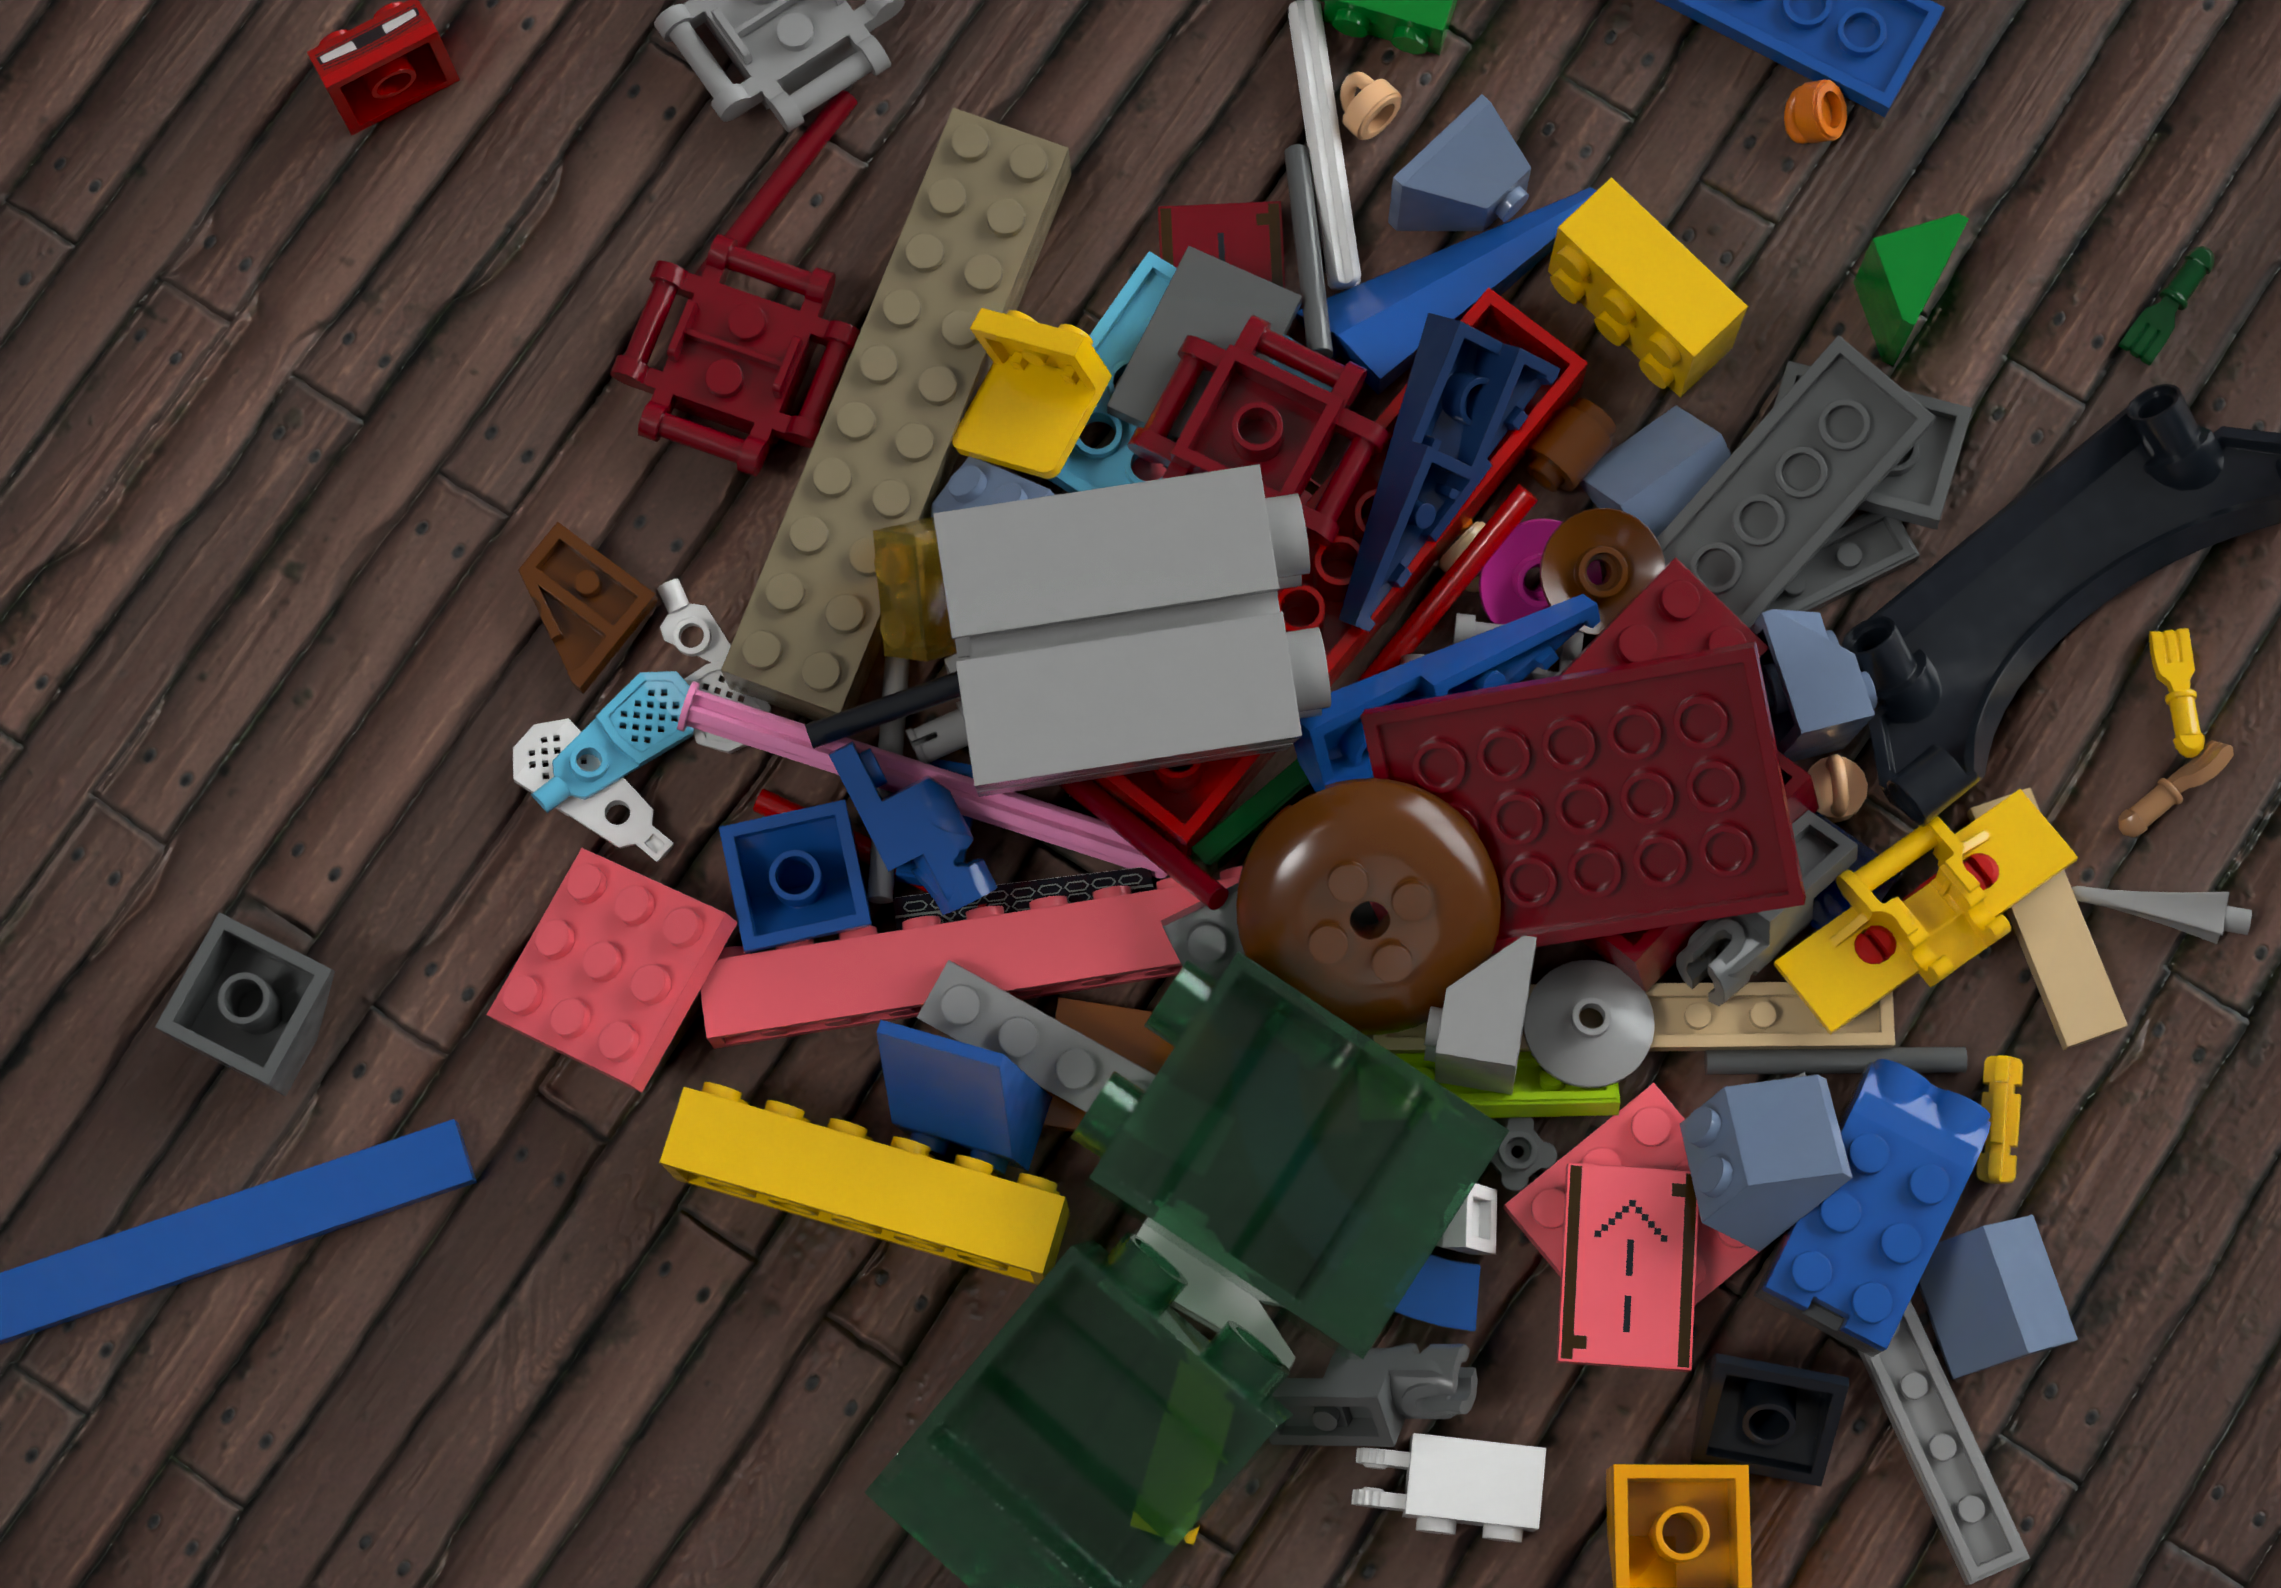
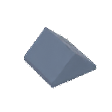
[1579,405,1731,539]
[1918,1215,2078,1380]

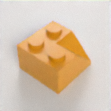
[1606,1464,1752,1588]

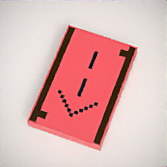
[1556,1163,1699,1372]

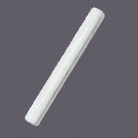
[1288,0,1361,290]

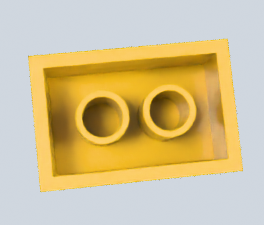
[1548,177,1748,397]

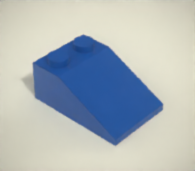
[876,1020,1052,1175]

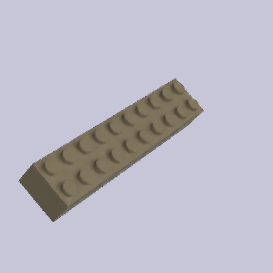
[721,108,1071,721]

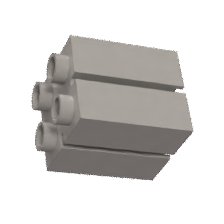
[933,464,1331,797]

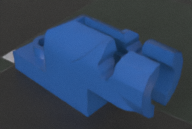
[829,741,998,915]

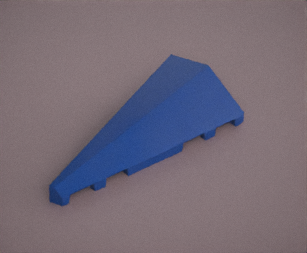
[1296,187,1597,395]
[1294,594,1601,792]

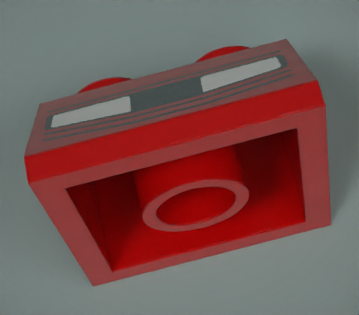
[307,0,460,136]

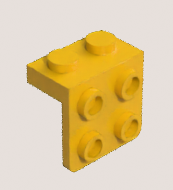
[952,308,1112,479]

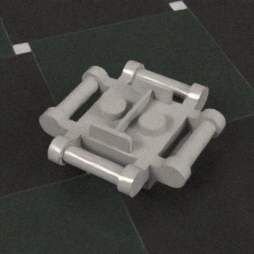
[654,0,905,132]

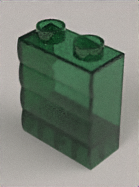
[1070,951,1509,1360]
[864,1232,1293,1588]

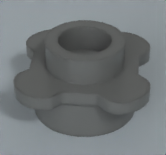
[1478,1117,1557,1191]

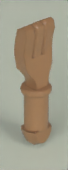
[2118,740,2234,838]

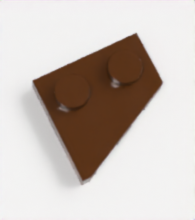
[518,522,659,694]

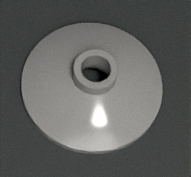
[1524,960,1655,1088]

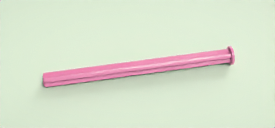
[677,681,1176,879]

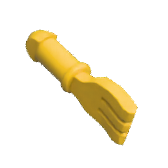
[2149,628,2205,758]

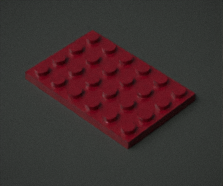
[1360,641,1806,954]

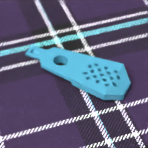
[531,671,694,813]

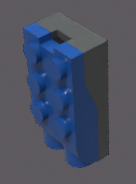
[1754,1059,1991,1357]

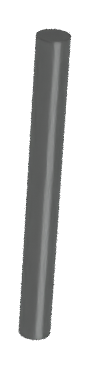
[1284,144,1333,359]
[1704,1047,1967,1075]

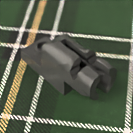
[1676,810,1858,1006]
[1254,1343,1478,1447]

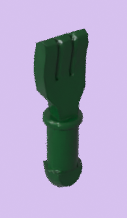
[2118,246,2215,366]

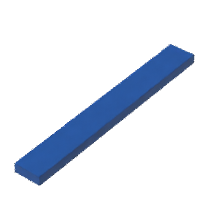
[0,1119,477,1345]

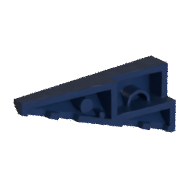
[1339,313,1560,632]

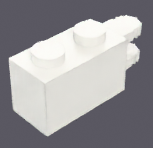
[1351,1433,1546,1543]

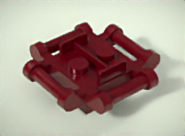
[610,234,861,477]
[1127,315,1390,546]

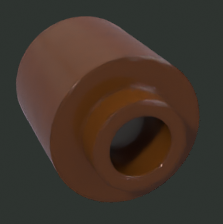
[1525,398,1617,492]

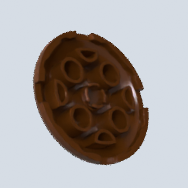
[1236,778,1501,1035]

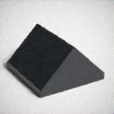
[1690,1353,1849,1487]

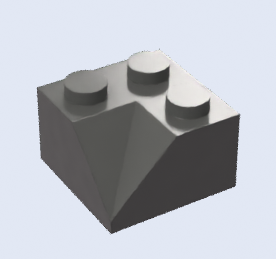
[155,912,335,1097]

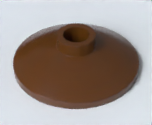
[1540,508,1665,635]

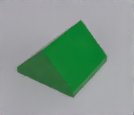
[1853,213,1969,367]

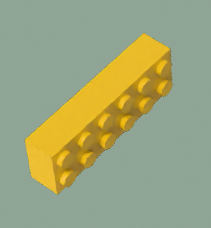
[659,1082,1070,1288]

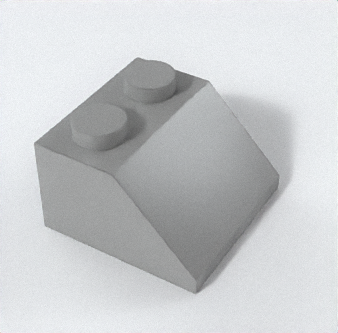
[1424,935,1537,1095]

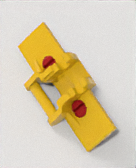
[1774,789,2078,1035]

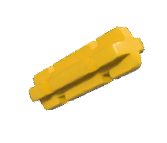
[1976,1055,2023,1184]

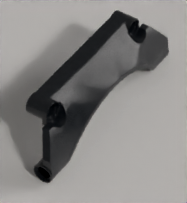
[1842,384,2281,827]

